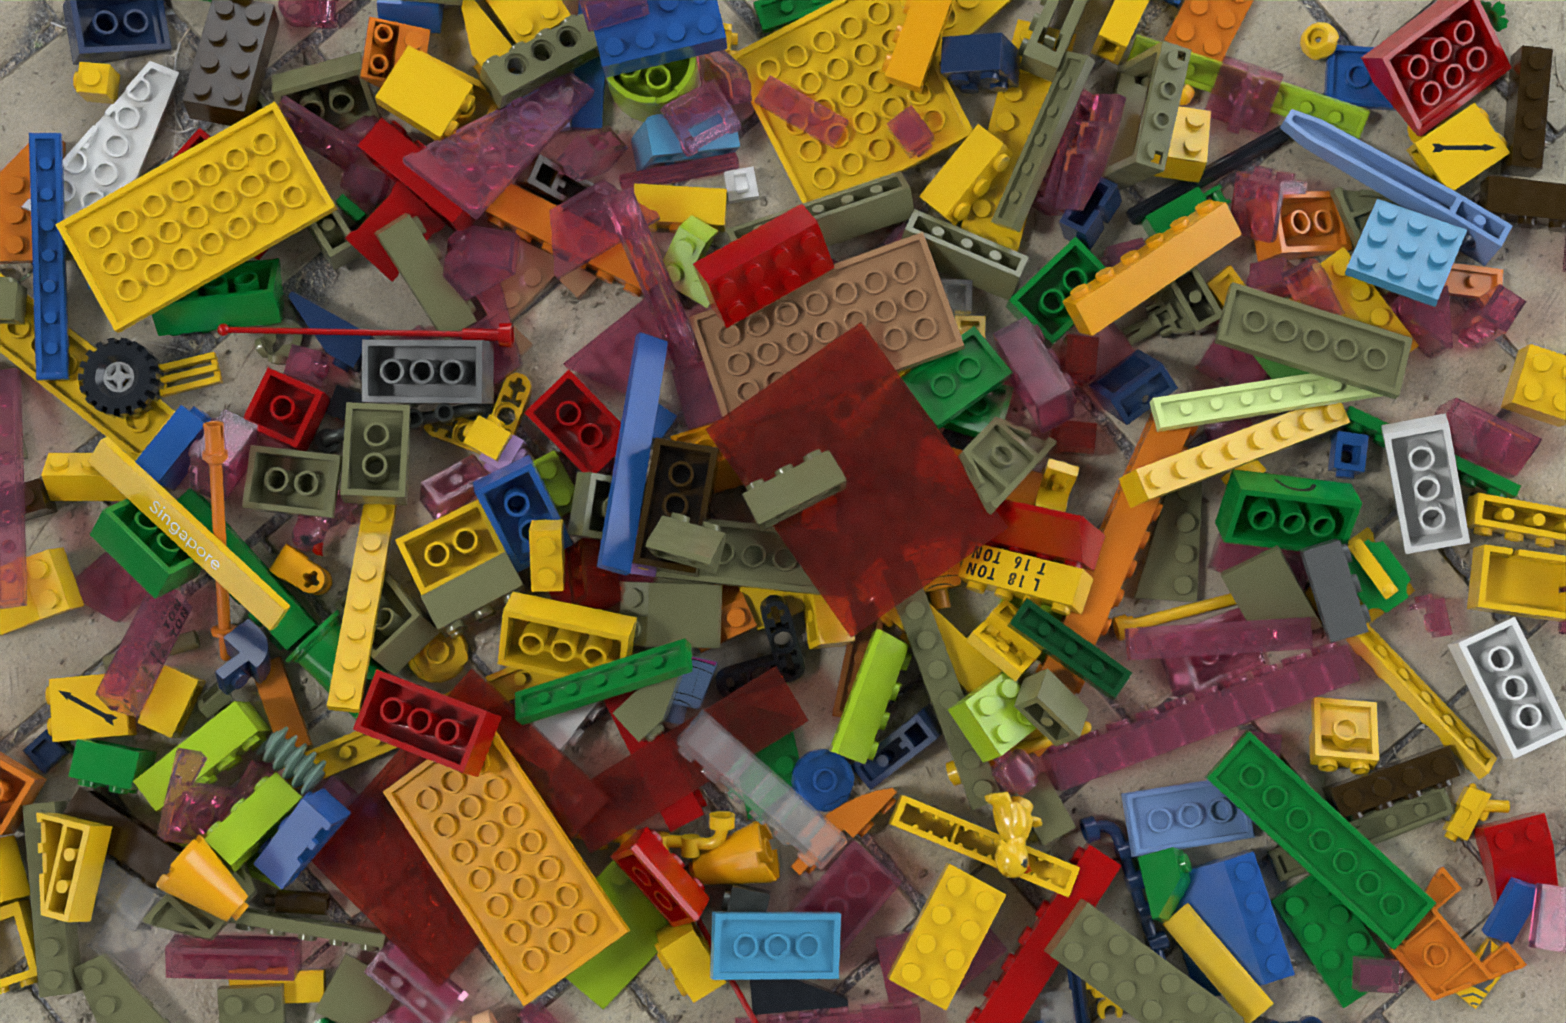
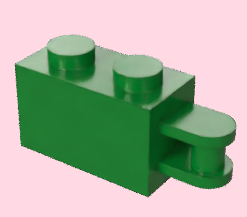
[1141,184,1232,237]

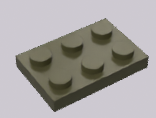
[217,983,286,1023]

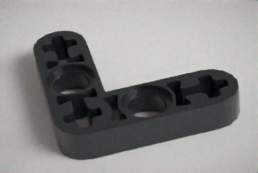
[715,595,805,699]

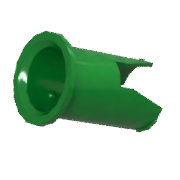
[285,610,390,720]

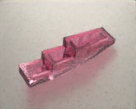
[1055,94,1127,211]

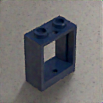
[1088,349,1178,425]

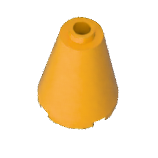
[689,820,780,885]
[156,835,249,922]

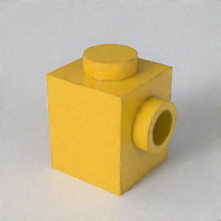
[73,62,121,104]
[463,414,513,462]

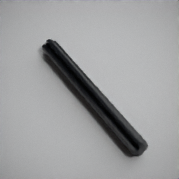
[1126,125,1290,225]

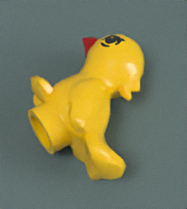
[984,792,1043,878]

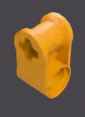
[269,544,332,595]

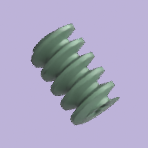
[256,727,326,796]

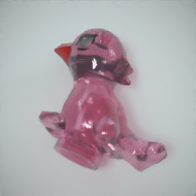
[291,488,358,556]

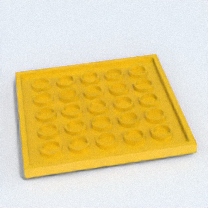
[728,0,973,204]

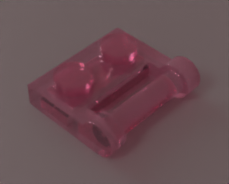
[660,79,741,157]

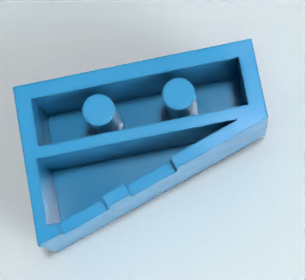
[631,108,740,174]

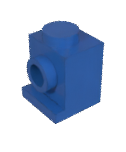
[1328,431,1369,480]

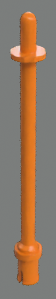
[202,421,238,661]

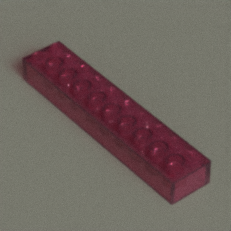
[1041,642,1360,791]

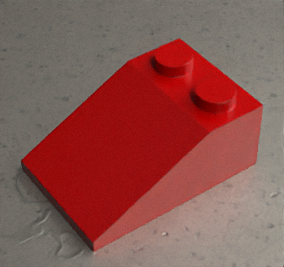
[524,369,621,473]
[1473,812,1560,912]

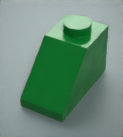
[1138,847,1192,922]

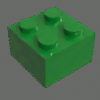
[68,739,157,795]

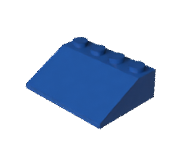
[1171,850,1295,997]

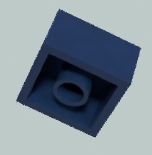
[941,32,1020,94]

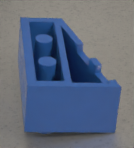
[254,788,352,890]

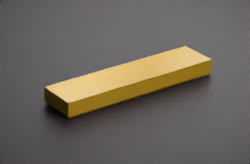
[1162,903,1274,1023]

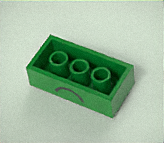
[1215,469,1362,551]

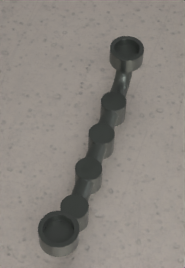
[315,403,493,454]

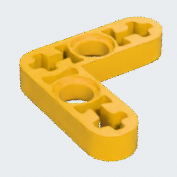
[424,373,532,455]

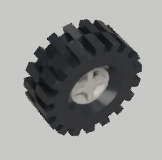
[78,337,164,419]

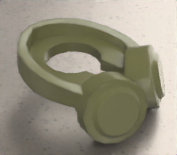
[255,319,304,365]

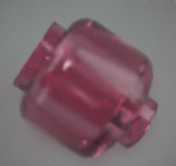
[992,749,1039,796]

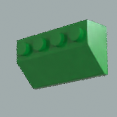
[152,258,284,336]

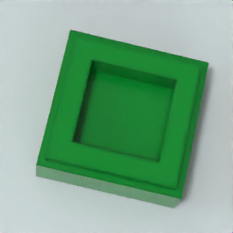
[335,193,368,226]

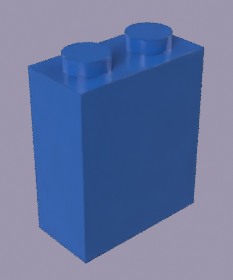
[135,405,215,490]

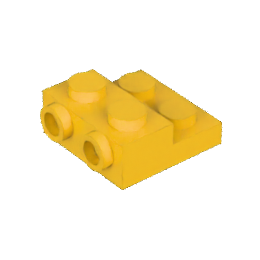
[1309,697,1379,775]

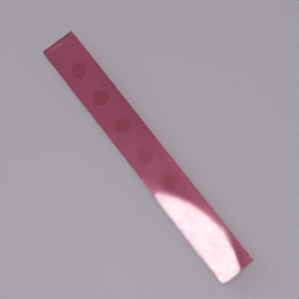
[0,368,27,609]

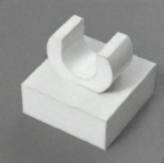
[724,166,759,204]

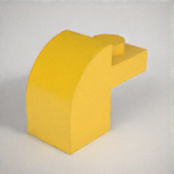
[1034,458,1079,512]

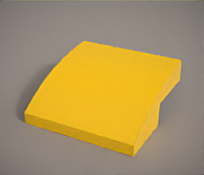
[966,599,1043,682]

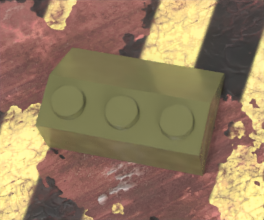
[272,52,380,143]
[742,449,847,531]

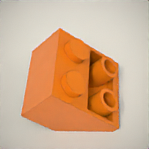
[360,17,430,88]

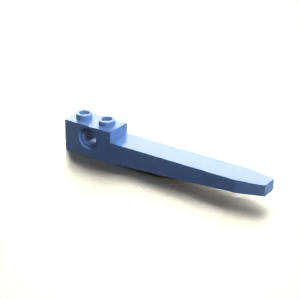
[1280,109,1513,266]

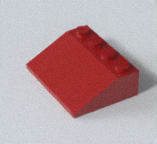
[1361,0,1512,136]

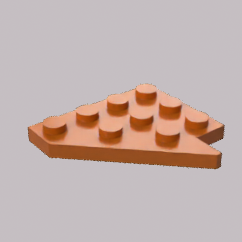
[0,141,66,264]

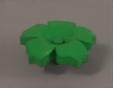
[1481,0,1509,32]

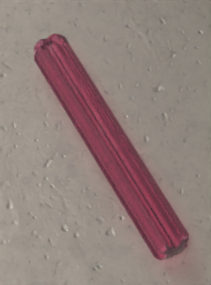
[619,152,739,192]

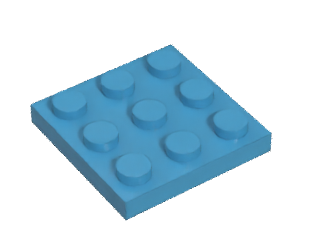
[1345,198,1467,307]

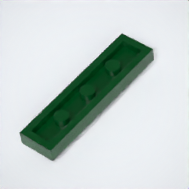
[1007,598,1132,701]

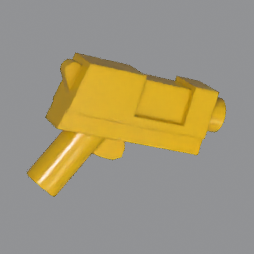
[1442,783,1510,843]

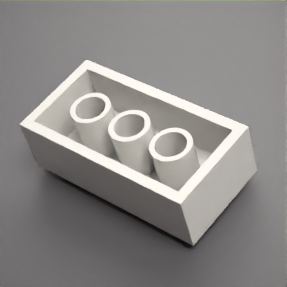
[1381,413,1470,554]
[1448,617,1566,759]

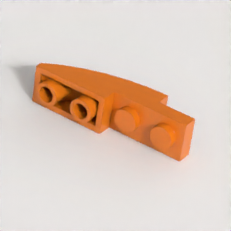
[791,787,897,875]

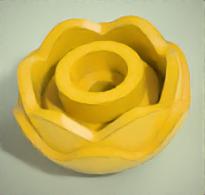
[1300,22,1339,60]

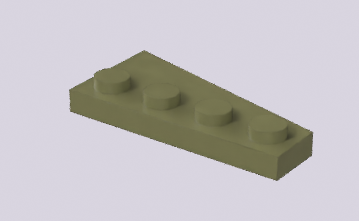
[1133,481,1202,602]

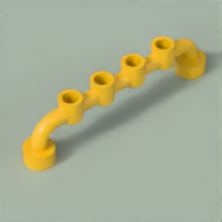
[556,798,735,858]

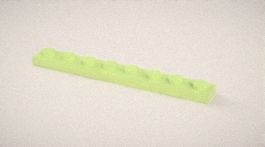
[1149,373,1383,432]

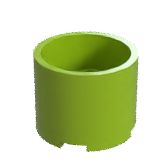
[606,56,699,122]

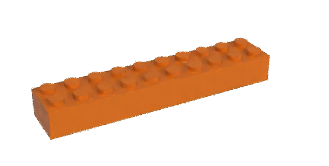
[1034,395,1199,695]

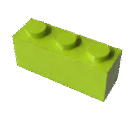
[205,772,303,873]

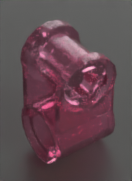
[278,0,339,29]

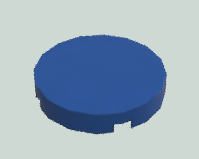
[791,749,854,812]

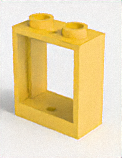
[0,899,38,994]

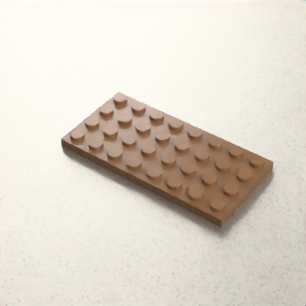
[689,232,965,433]

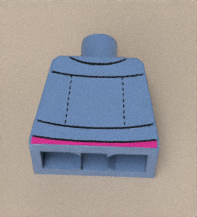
[665,656,718,725]

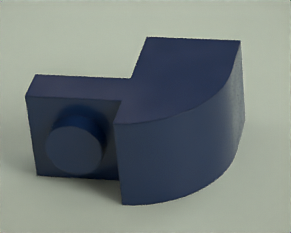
[215,619,271,695]

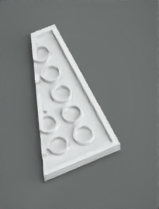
[22,61,180,219]

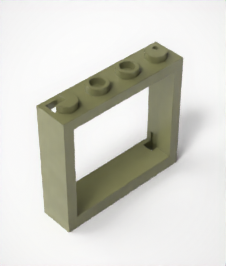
[1094,41,1192,191]

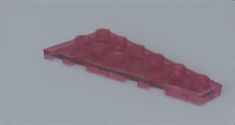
[403,72,594,220]

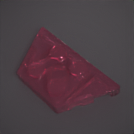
[550,179,660,280]
[563,289,672,395]

